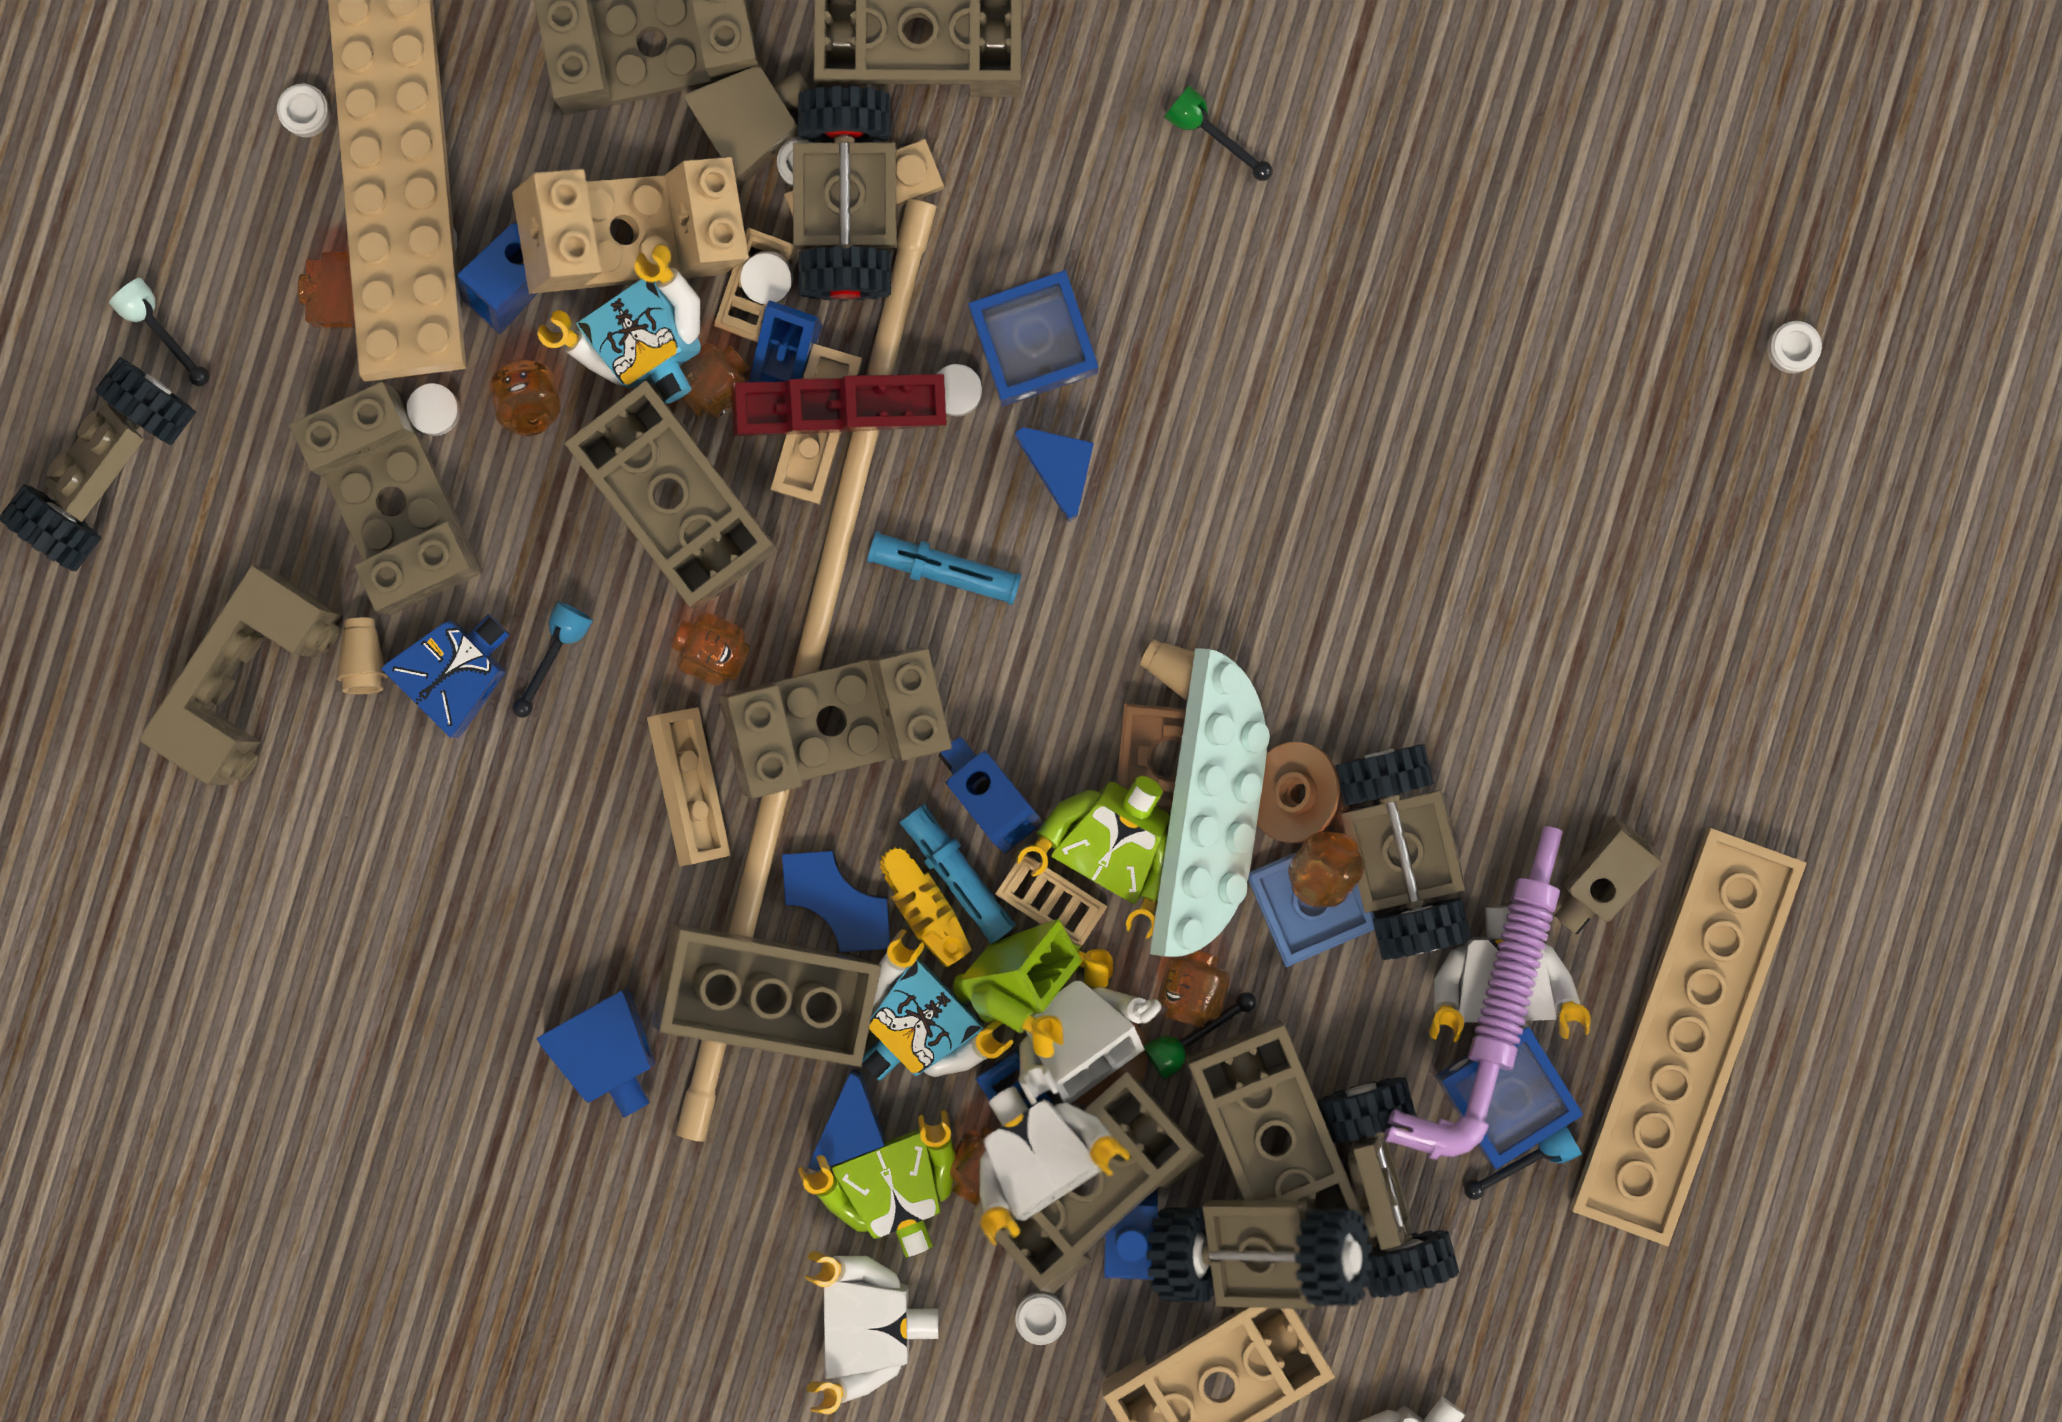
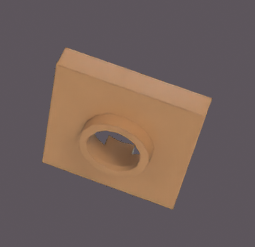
[1116,703,1186,810]

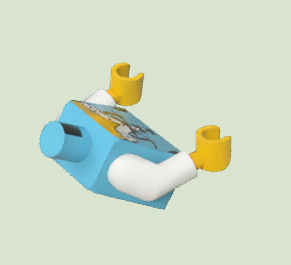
[538,245,701,404]
[862,929,1013,1081]

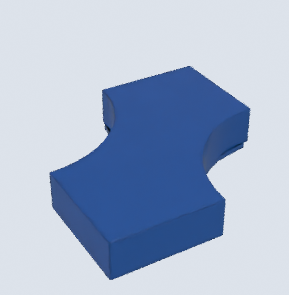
[782,850,891,952]

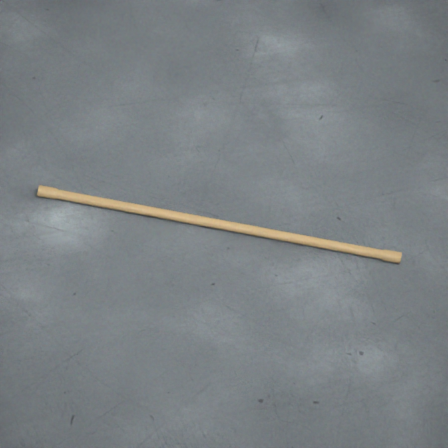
[676,199,936,1142]

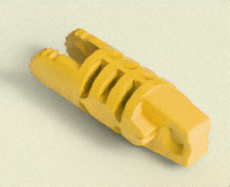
[878,847,972,967]

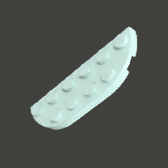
[1150,648,1270,957]

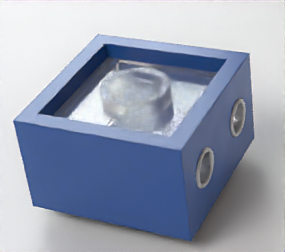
[968,270,1099,407]
[1434,1025,1584,1169]

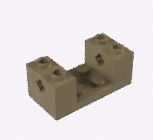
[534,0,760,115]
[814,0,1022,97]
[289,381,483,615]
[564,381,779,611]
[138,566,343,785]
[718,647,952,799]
[1185,1018,1364,1218]
[973,1072,1205,1293]

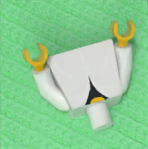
[1429,906,1591,1042]
[980,1087,1130,1245]
[805,1251,939,1414]

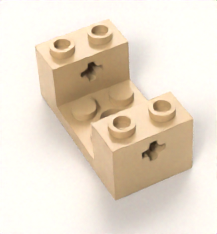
[512,157,749,294]
[1102,1307,1335,1422]

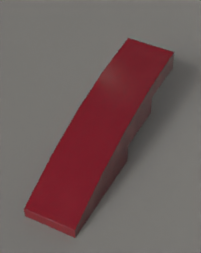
[731,374,947,436]

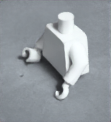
[1019,981,1161,1105]

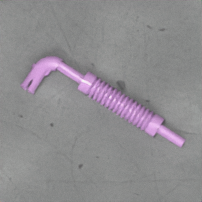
[1384,826,1563,1160]

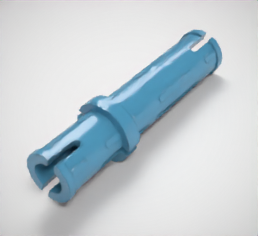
[867,531,1022,605]
[899,803,1016,944]

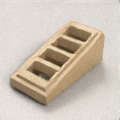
[714,228,797,343]
[995,853,1108,947]

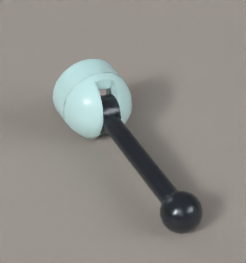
[109,277,209,386]

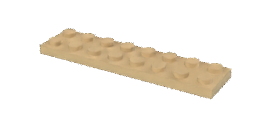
[328,0,466,382]
[1569,828,1807,1247]

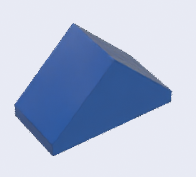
[749,300,822,382]
[1015,427,1094,522]
[807,1069,886,1171]

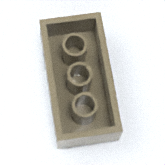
[651,923,881,1067]

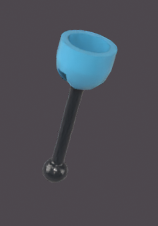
[512,601,594,718]
[1464,1126,1582,1200]

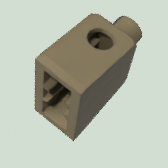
[683,65,810,187]
[1554,815,1662,934]

